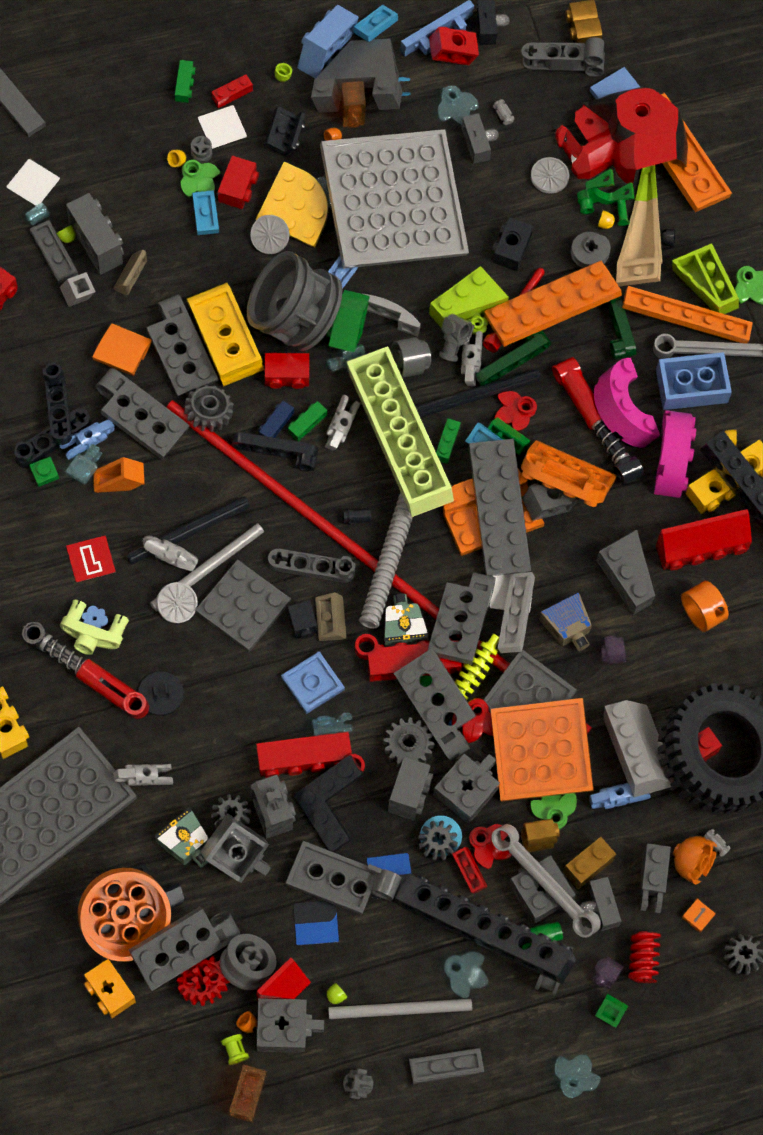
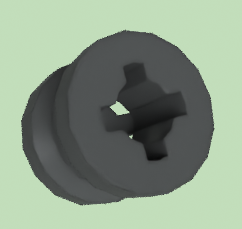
[191,136,212,163]

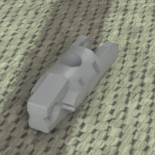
[461,331,483,386]
[325,395,360,451]
[142,535,198,571]
[113,764,173,786]

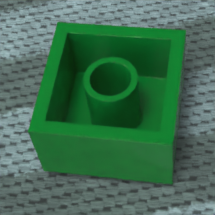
[327,290,370,352]

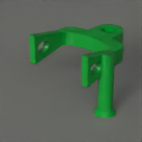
[577,169,634,226]

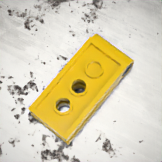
[187,283,264,386]

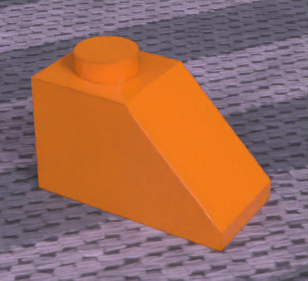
[93,457,144,493]

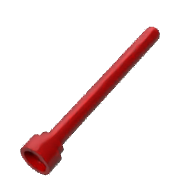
[482,268,545,353]

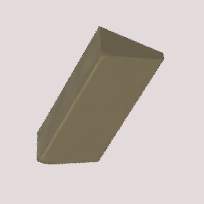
[113,250,147,296]
[315,592,346,641]

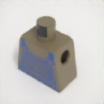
[539,593,591,651]

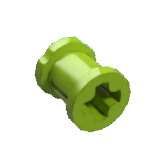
[221,1034,249,1065]

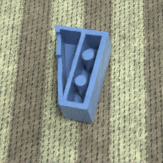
[297,5,359,79]

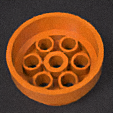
[78,868,171,961]

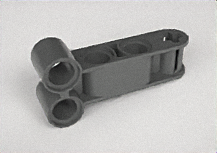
[521,37,605,77]

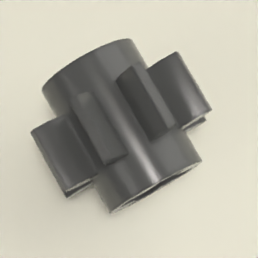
[343,1068,373,1099]

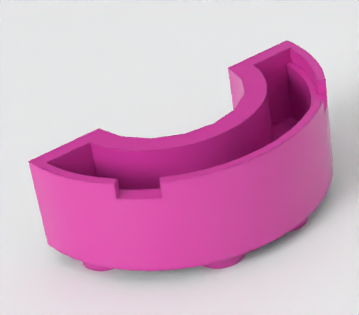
[594,358,660,448]
[654,410,696,498]

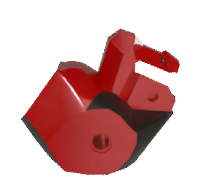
[555,87,688,183]

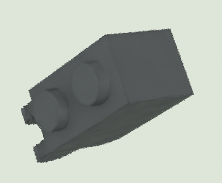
[639,844,671,913]

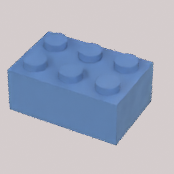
[656,352,732,410]

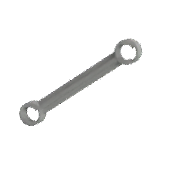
[653,334,763,359]
[492,824,600,938]

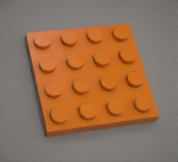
[491,698,594,802]

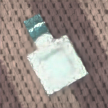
[327,344,366,373]
[66,444,102,485]
[312,713,353,736]

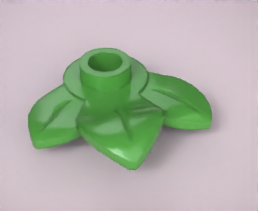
[181,160,220,197]
[735,266,763,305]
[531,793,577,829]

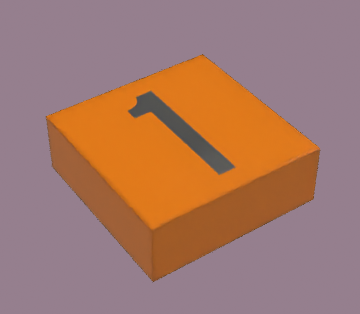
[682,899,716,932]

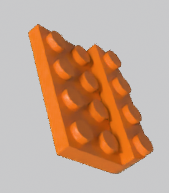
[521,440,617,507]
[442,468,544,556]

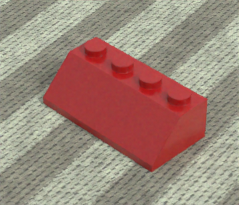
[656,509,752,571]

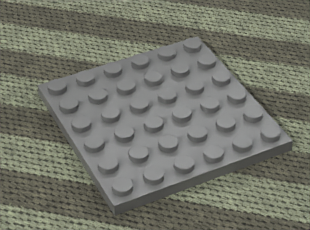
[320,130,469,269]

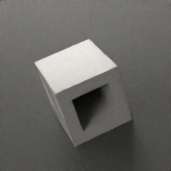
[60,272,95,307]

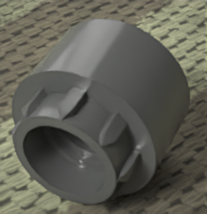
[391,337,431,378]

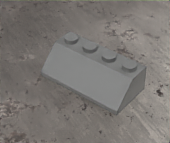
[603,700,675,797]

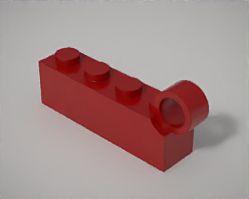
[355,634,462,682]
[256,732,365,778]

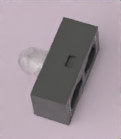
[461,113,499,164]
[580,877,621,931]

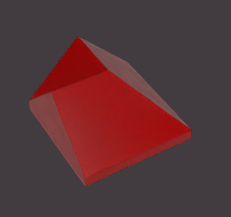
[257,958,311,1001]

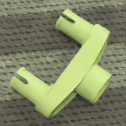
[60,600,129,655]

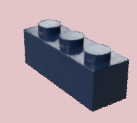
[258,401,294,438]

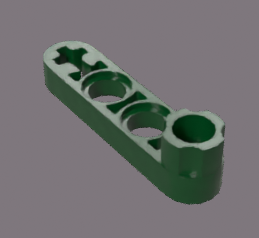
[606,297,636,360]
[475,330,551,386]

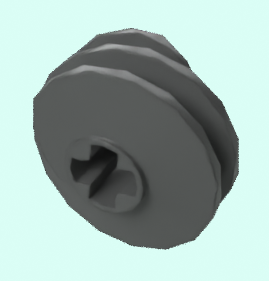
[571,232,611,268]

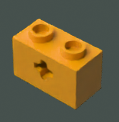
[84,959,136,1018]

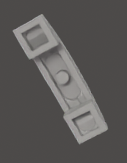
[364,294,420,337]

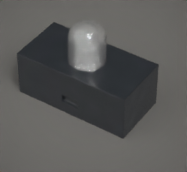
[476,0,510,45]

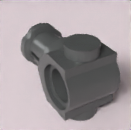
[439,314,475,362]

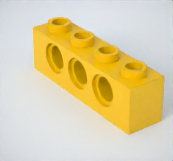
[686,440,763,514]
[0,686,29,759]

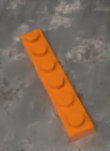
[622,286,753,343]

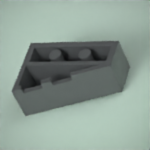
[596,530,655,615]

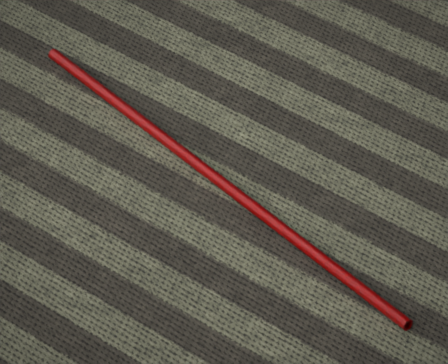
[166,400,592,734]

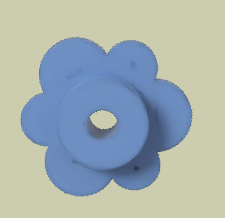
[82,606,108,629]

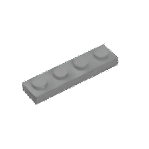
[498,572,535,653]

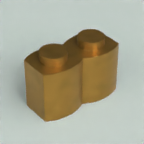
[565,0,602,43]
[521,819,560,852]

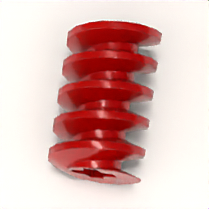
[628,931,661,983]

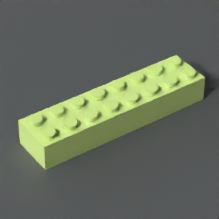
[347,346,454,517]

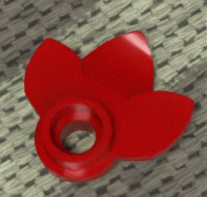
[495,391,537,431]
[452,698,494,743]
[469,824,512,869]

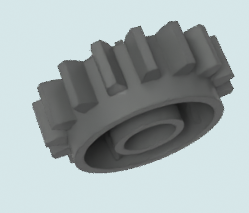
[184,385,234,432]
[383,718,434,767]

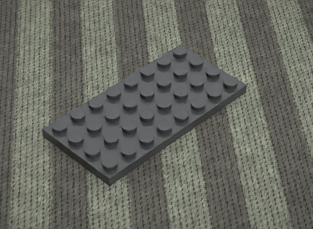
[0,727,137,906]

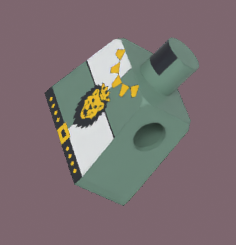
[384,593,428,647]
[155,808,209,868]

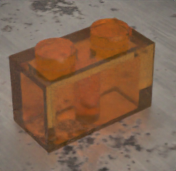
[341,81,366,128]
[229,1065,267,1123]

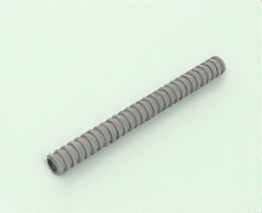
[359,491,412,628]

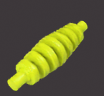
[455,634,499,700]

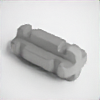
[493,99,514,125]
[704,829,730,856]

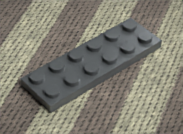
[468,439,531,576]

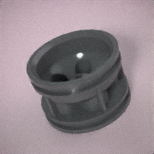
[247,251,342,351]

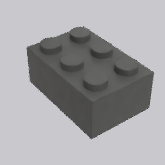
[66,193,124,275]

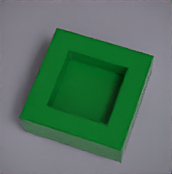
[30,457,59,487]
[595,994,628,1028]

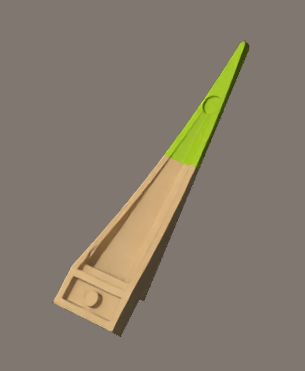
[616,165,663,286]

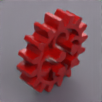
[177,956,230,1006]

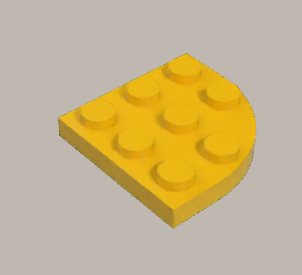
[256,162,328,248]

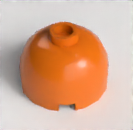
[673,836,717,885]

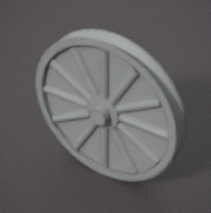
[531,157,569,193]
[250,215,290,254]
[157,582,198,623]

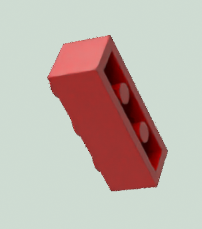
[212,75,253,108]
[453,847,488,893]

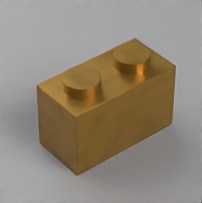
[563,837,616,890]

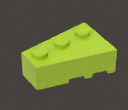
[672,243,739,314]
[429,266,509,328]

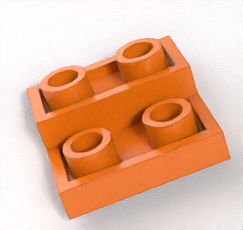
[92,324,152,376]

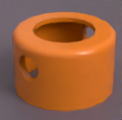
[681,581,729,632]

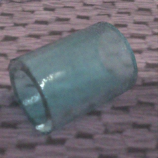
[25,202,50,226]

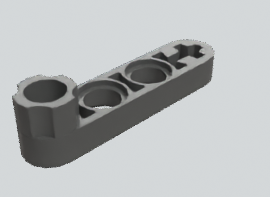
[268,549,355,583]

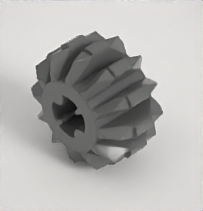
[211,794,251,828]
[418,821,458,861]
[724,934,763,975]

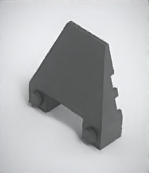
[311,39,403,113]

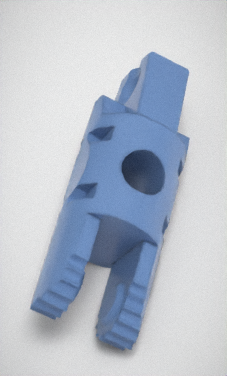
[59,420,114,460]
[589,783,651,809]

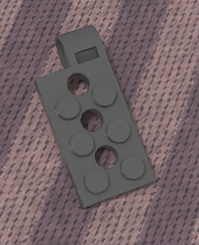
[146,294,218,398]
[96,368,190,460]
[428,572,496,665]
[394,648,477,761]
[286,841,402,915]
[129,906,240,991]

